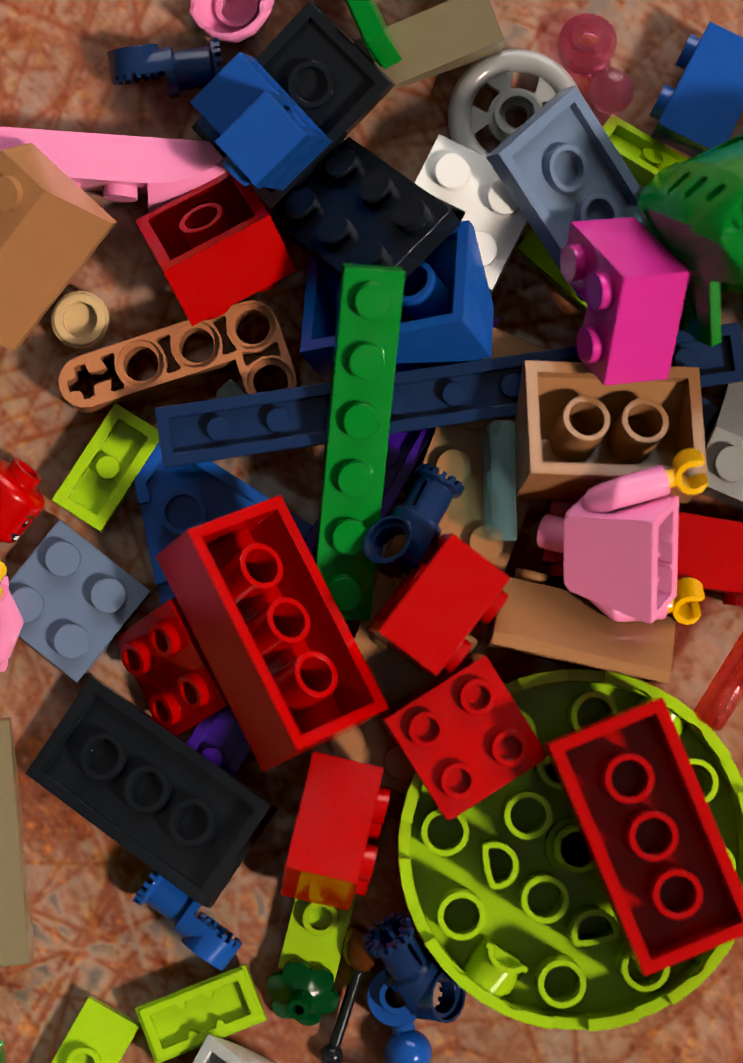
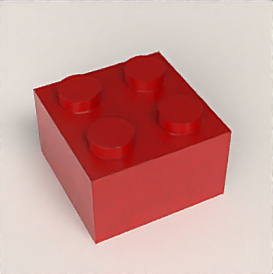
[135,171,297,327]
[366,533,510,676]
[280,751,391,911]

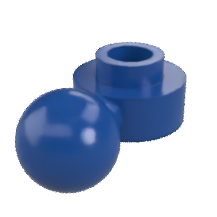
[367,969,432,1063]

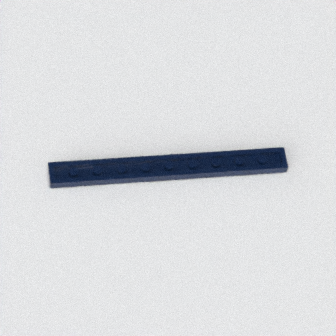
[155,322,743,468]

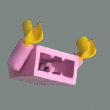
[537,448,708,625]

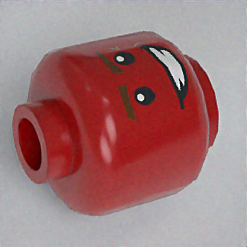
[0,458,45,543]

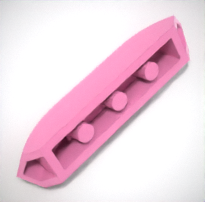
[0,127,227,212]

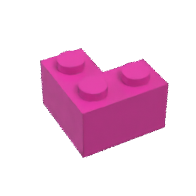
[560,217,690,386]

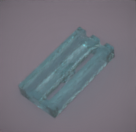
[481,421,517,542]

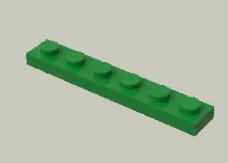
[314,263,405,621]

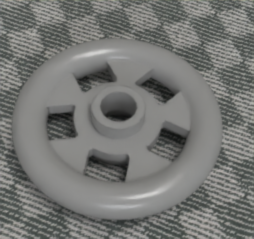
[447,49,578,157]

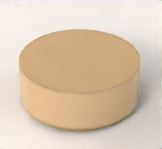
[51,291,111,351]

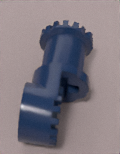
[107,38,224,99]
[363,463,465,578]
[363,912,466,1023]

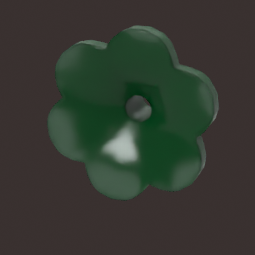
[266,958,339,1026]

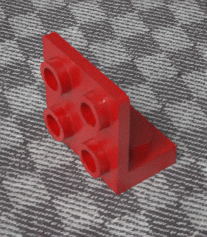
[115,597,229,736]
[377,653,547,820]

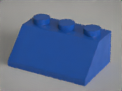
[300,220,494,383]

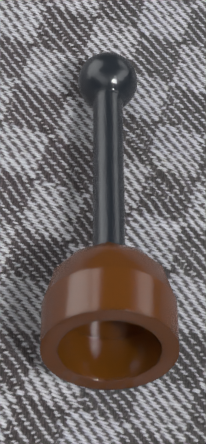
[320,924,386,1063]

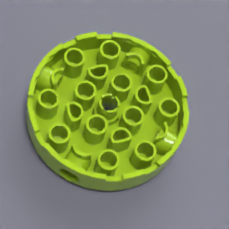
[398,669,743,1032]

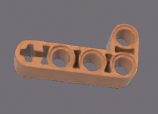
[58,300,298,415]

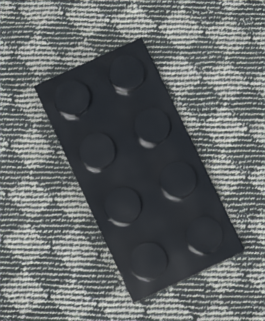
[25,676,278,908]

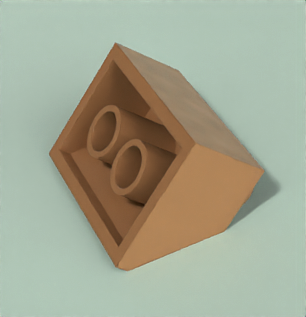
[0,143,117,351]
[512,360,708,504]
[485,568,676,684]

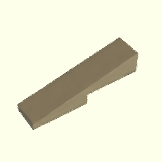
[353,0,504,100]
[0,717,35,967]

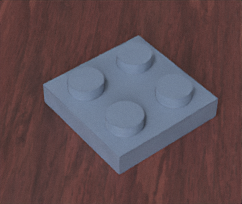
[9,519,152,683]

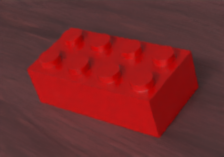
[155,495,389,772]
[543,697,743,977]

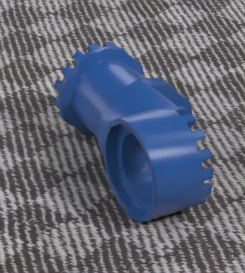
[132,870,242,970]

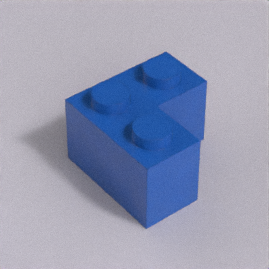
[190,52,332,190]

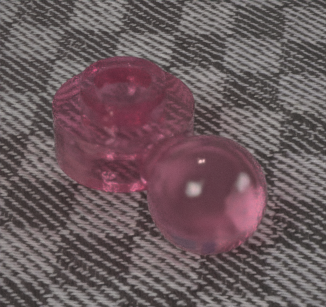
[558,13,634,114]

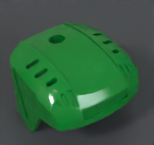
[638,134,743,347]

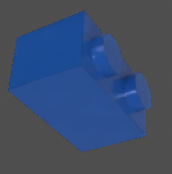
[649,21,743,158]

